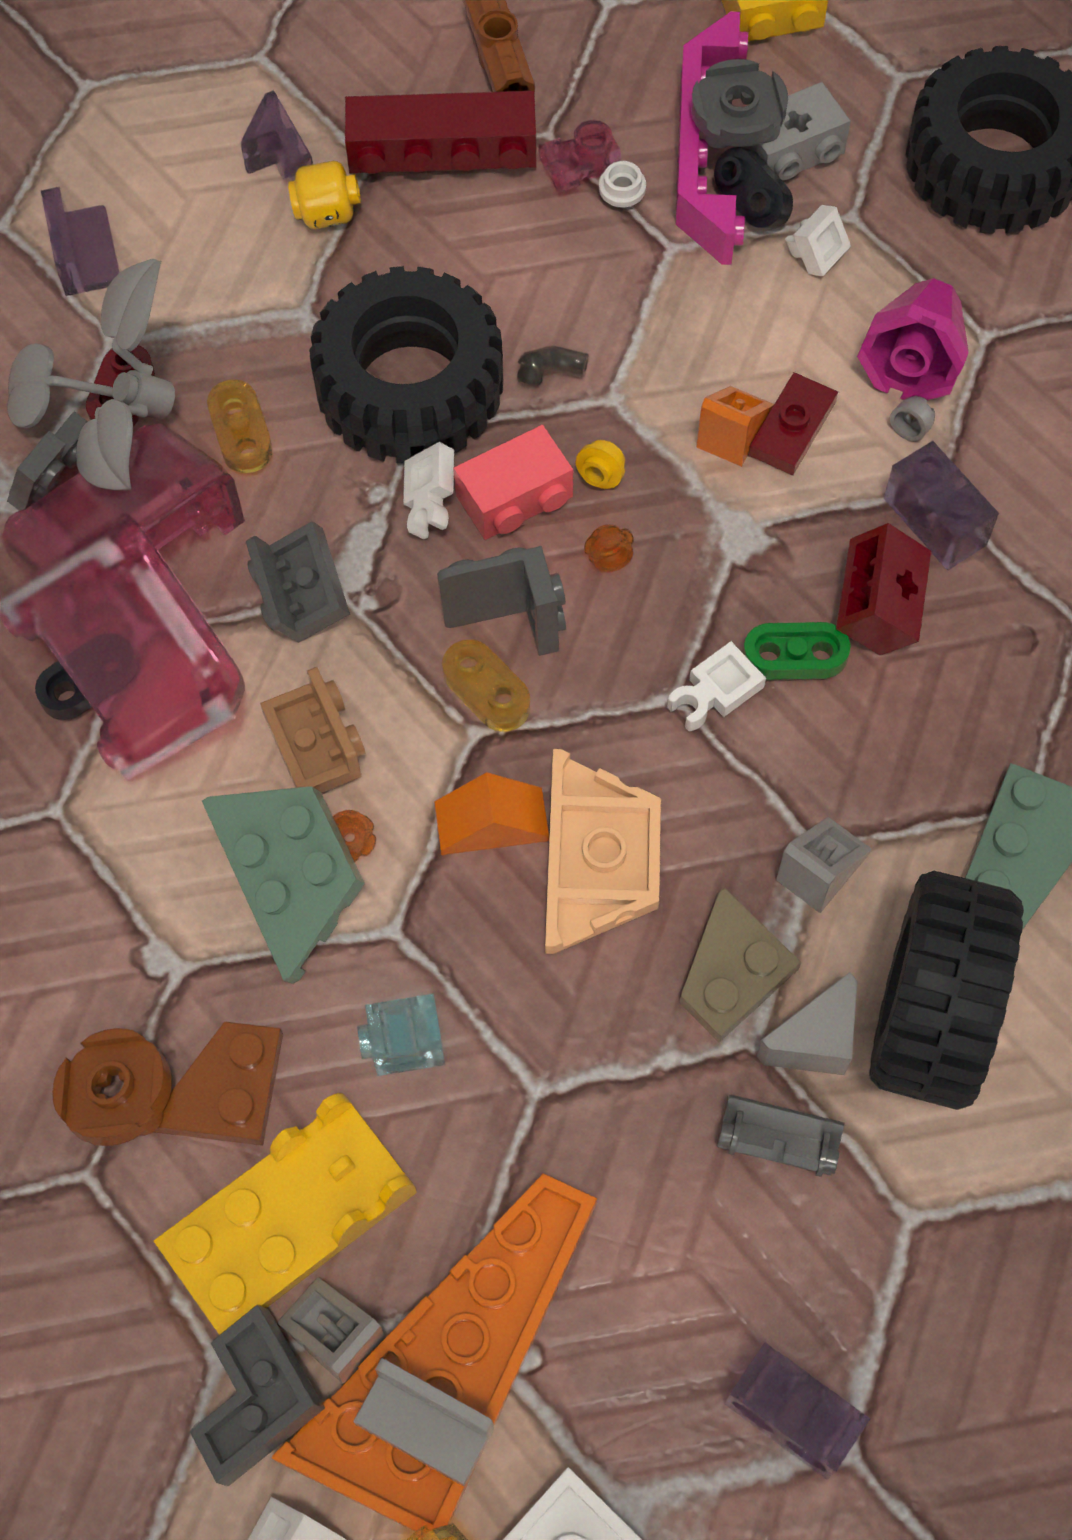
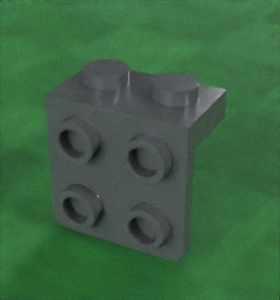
[437,546,566,656]

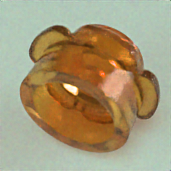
[584,524,634,572]
[333,810,376,862]

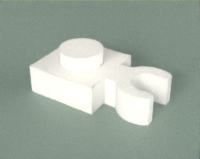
[403,442,454,539]
[667,641,766,731]

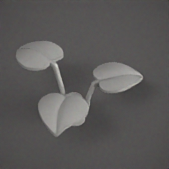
[7,259,175,491]

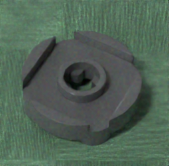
[691,59,788,149]

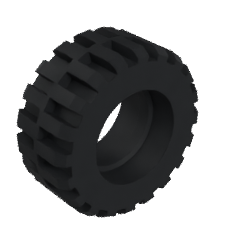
[905,46,1072,234]
[309,266,504,463]
[869,870,1024,1110]

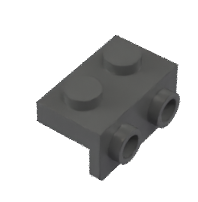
[246,521,350,643]

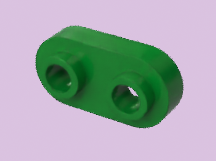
[743,622,851,680]

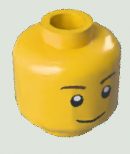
[288,160,361,229]

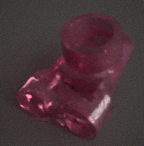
[538,120,621,192]

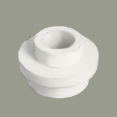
[599,161,646,207]

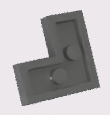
[7,412,88,514]
[189,1305,325,1486]

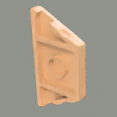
[545,749,661,954]

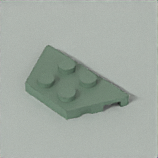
[202,786,365,984]

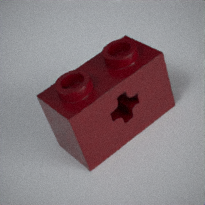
[836,523,931,656]

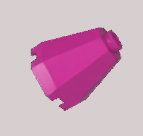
[857,278,969,400]

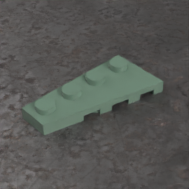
[965,763,1072,931]

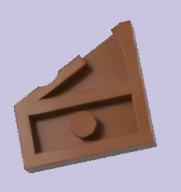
[154,1022,283,1146]

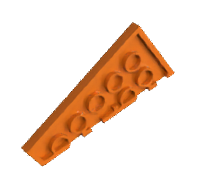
[271,1173,597,1540]

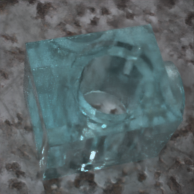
[357,994,445,1076]

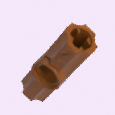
[463,0,535,94]

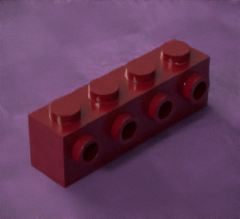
[345,91,537,174]

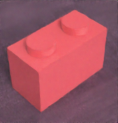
[453,424,573,540]

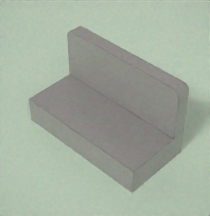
[353,1358,494,1487]

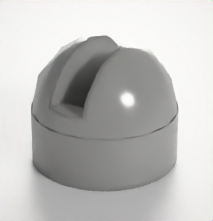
[890,396,935,441]

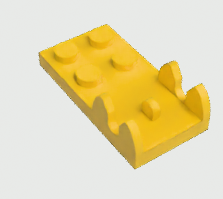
[153,1093,417,1335]

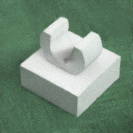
[785,205,851,276]

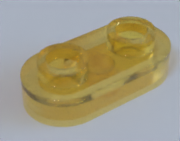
[207,380,273,473]
[442,640,530,732]

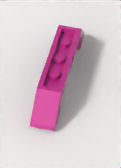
[676,11,748,265]

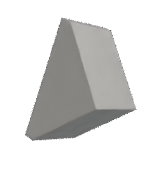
[776,817,872,913]
[756,972,857,1075]
[277,1277,386,1385]

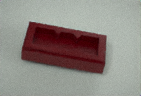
[748,372,838,475]

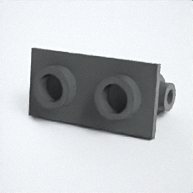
[717,1094,845,1177]

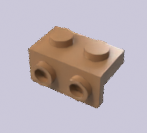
[260,667,366,793]

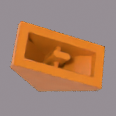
[697,386,774,467]
[434,772,549,855]

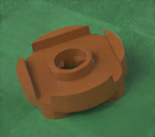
[52,1028,171,1146]

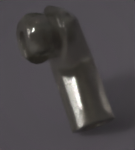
[517,345,589,385]

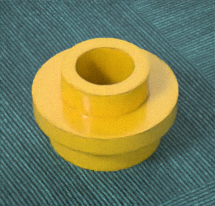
[575,440,625,489]

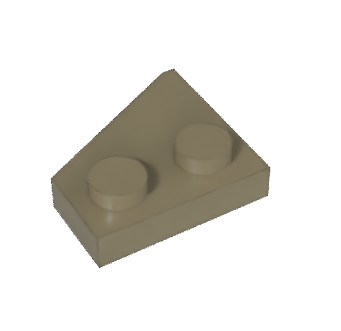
[680,888,801,1043]

